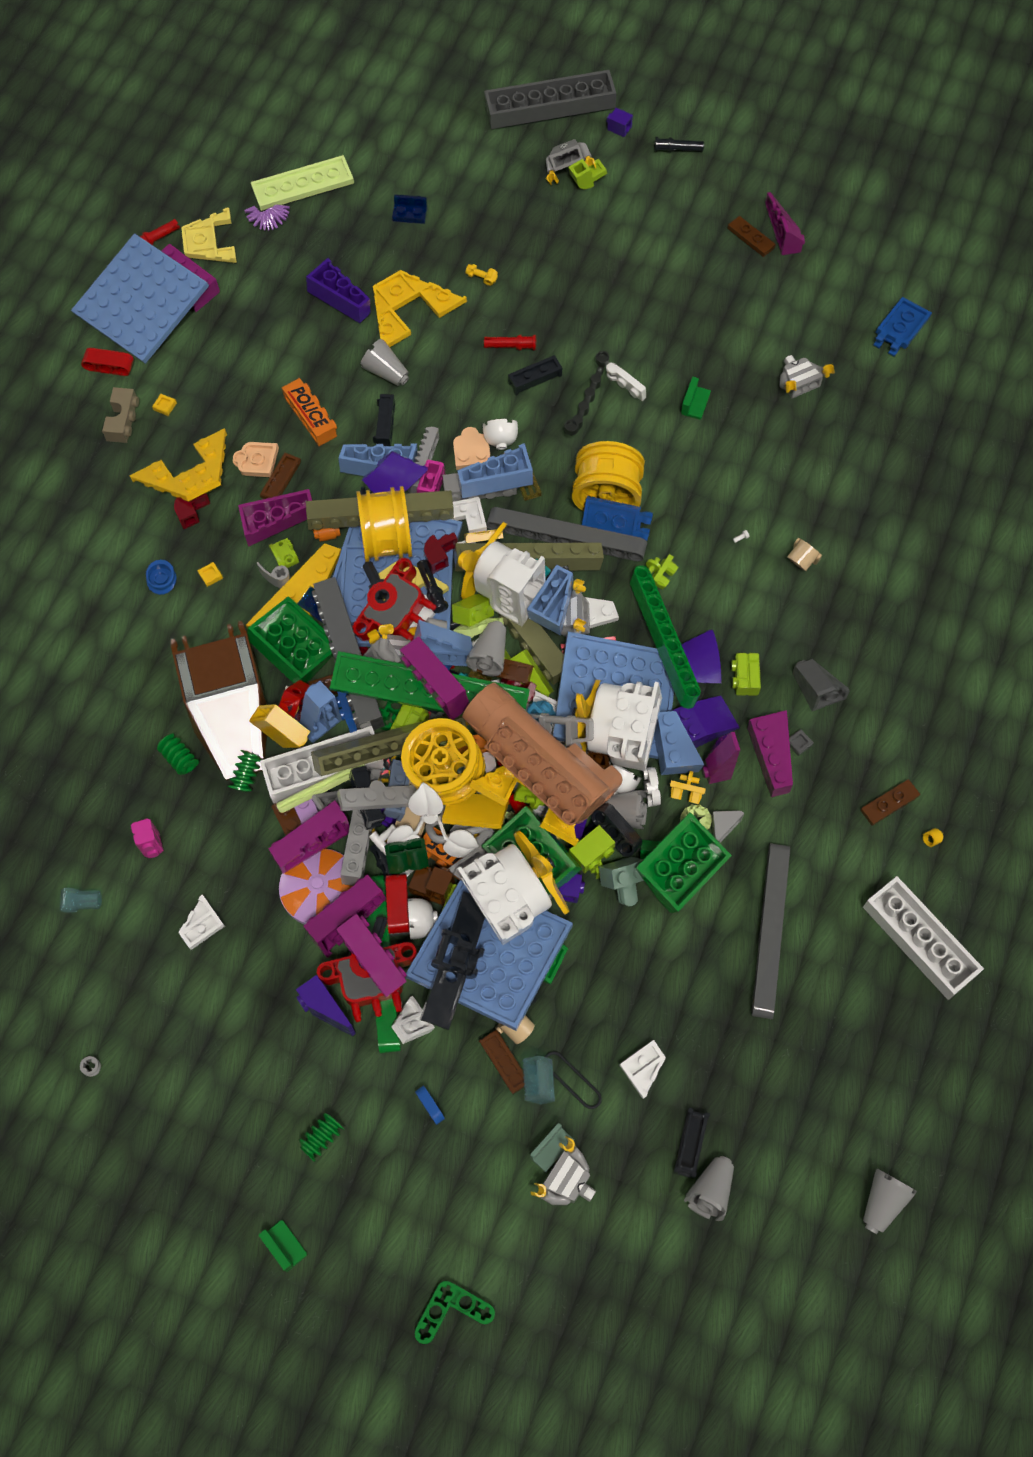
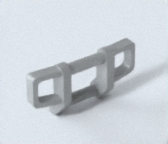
[530,713,594,749]

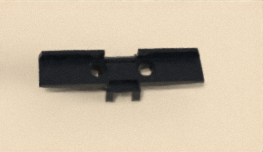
[420,891,485,1030]

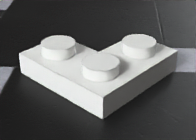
[451,497,487,533]

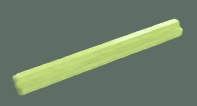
[277,764,366,813]

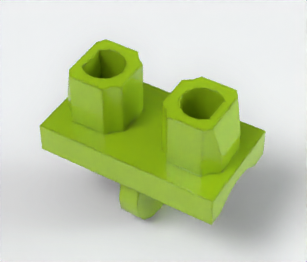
[646,554,678,590]
[513,783,547,809]

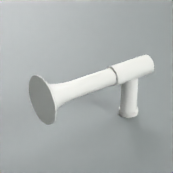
[369,824,414,876]

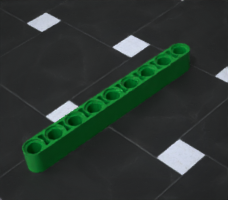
[630,566,701,709]
[363,875,401,1054]

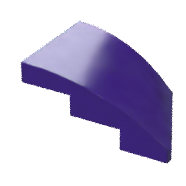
[362,451,428,493]
[681,630,721,684]

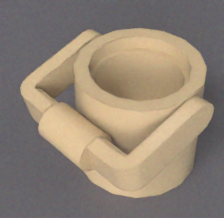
[787,538,822,571]
[495,1015,535,1044]

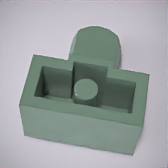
[599,857,644,906]

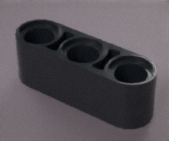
[591,803,642,857]

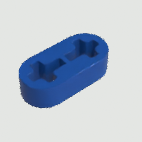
[415,1085,445,1125]

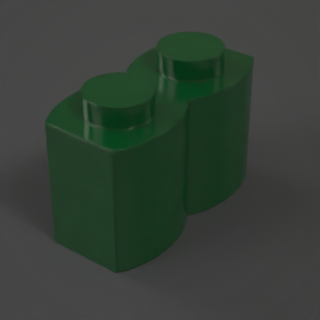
[384,838,429,874]

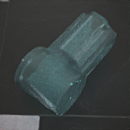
[59,888,102,912]

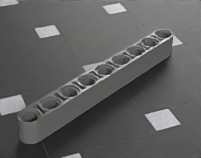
[486,507,647,561]
[751,843,790,1019]

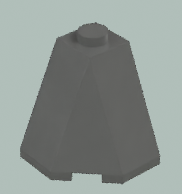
[792,659,850,712]

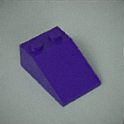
[672,696,739,748]
[296,975,356,1036]

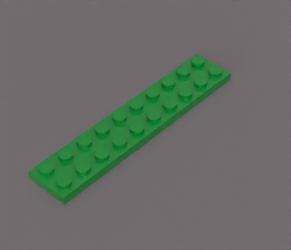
[330,651,530,716]

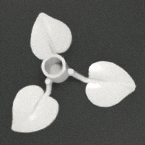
[387,782,480,858]

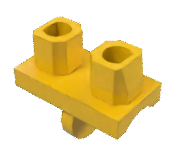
[670,770,706,804]

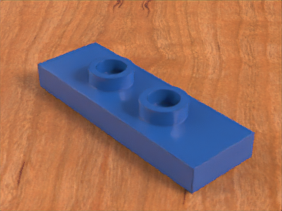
[335,692,357,733]

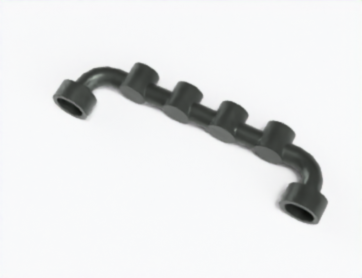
[564,351,609,435]

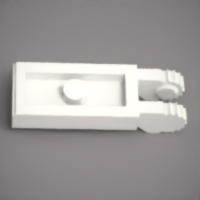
[606,363,646,401]

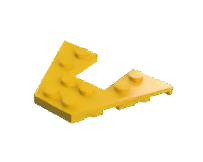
[373,270,467,347]
[129,428,227,501]
[469,766,579,846]

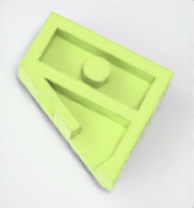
[454,618,504,638]

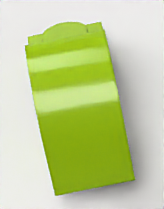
[569,159,607,189]

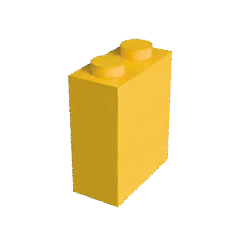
[249,704,310,748]

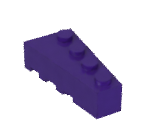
[306,258,370,323]

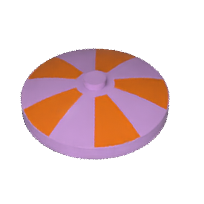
[279,848,353,925]

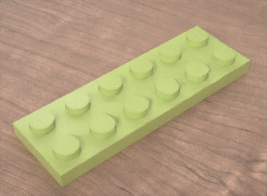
[251,155,354,211]

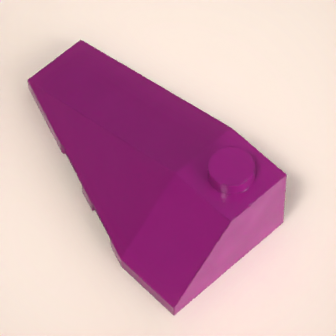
[765,192,805,255]
[702,732,740,784]

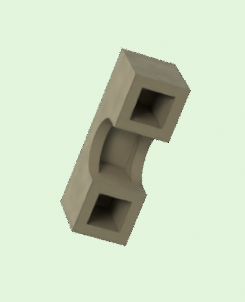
[102,387,139,443]

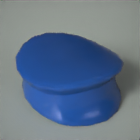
[146,559,176,595]

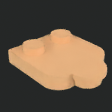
[453,427,490,470]
[233,442,279,477]

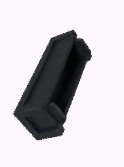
[508,355,563,395]
[373,394,396,446]
[349,766,386,830]
[674,1108,710,1179]

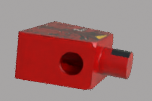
[278,680,311,721]

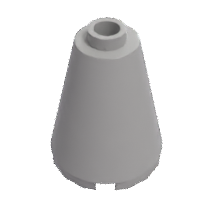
[360,339,409,386]
[466,621,506,676]
[602,790,647,829]
[684,1156,734,1221]
[863,1169,917,1234]

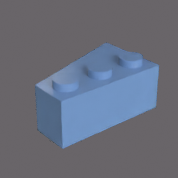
[413,620,473,666]
[299,681,342,743]
[654,711,704,775]

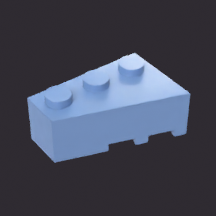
[527,565,574,635]

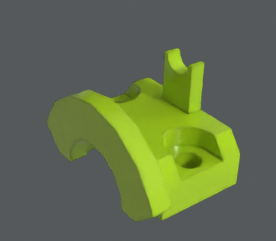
[268,538,299,568]

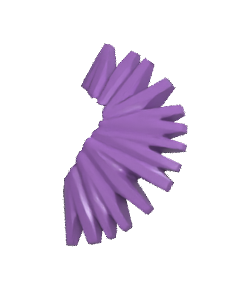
[244,204,290,231]

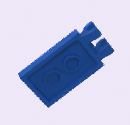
[874,297,932,356]
[582,496,653,541]

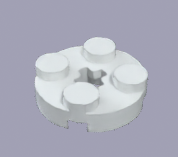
[643,767,661,807]

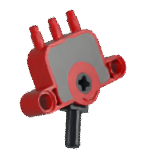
[352,558,436,641]
[317,917,418,1022]

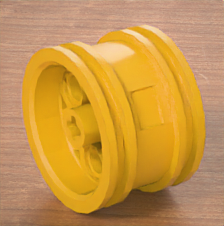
[572,441,645,511]
[356,486,412,562]
[401,718,486,805]

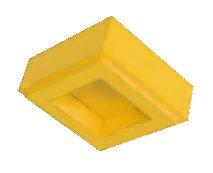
[152,394,177,416]
[197,562,223,587]

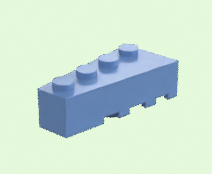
[457,443,533,498]
[339,444,417,476]

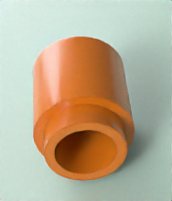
[313,528,341,542]

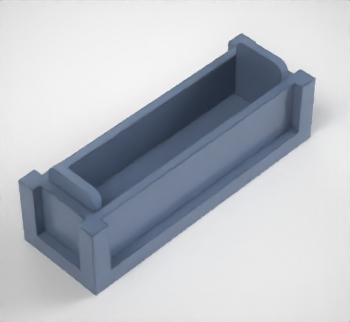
[382,759,410,821]

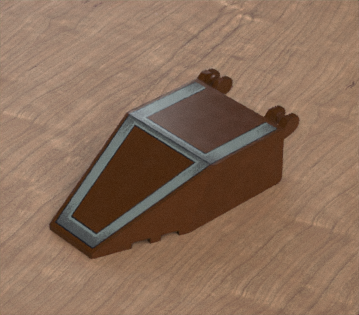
[171,621,268,781]

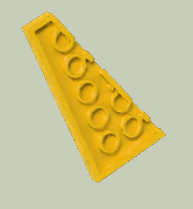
[246,543,341,628]

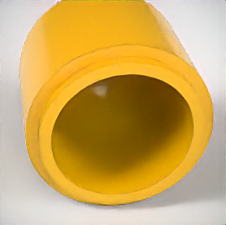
[923,828,943,847]

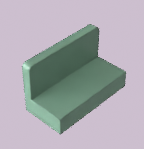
[530,1123,574,1173]

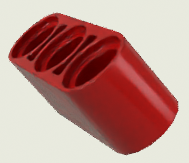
[81,348,134,376]
[386,874,410,934]

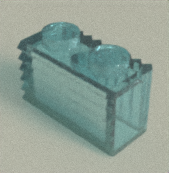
[523,1056,555,1104]

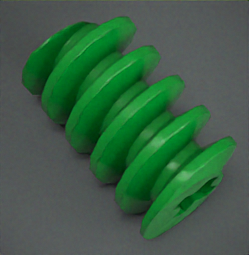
[157,733,199,775]
[227,750,262,792]
[299,1113,344,1162]

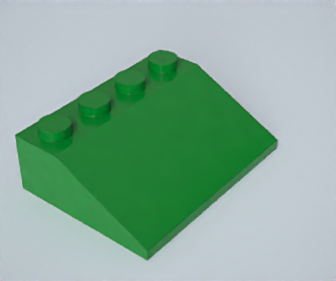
[247,596,333,683]
[482,806,582,895]
[636,812,732,913]

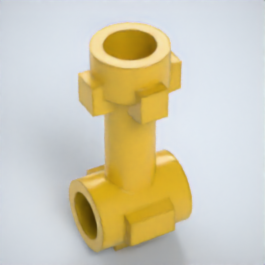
[465,264,498,286]

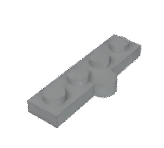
[337,780,417,811]

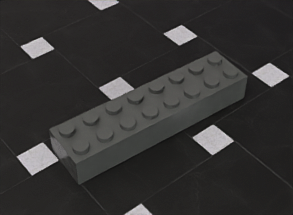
[484,70,616,129]
[312,577,385,730]

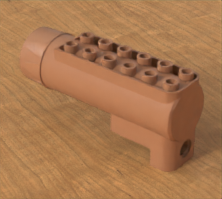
[462,683,623,825]

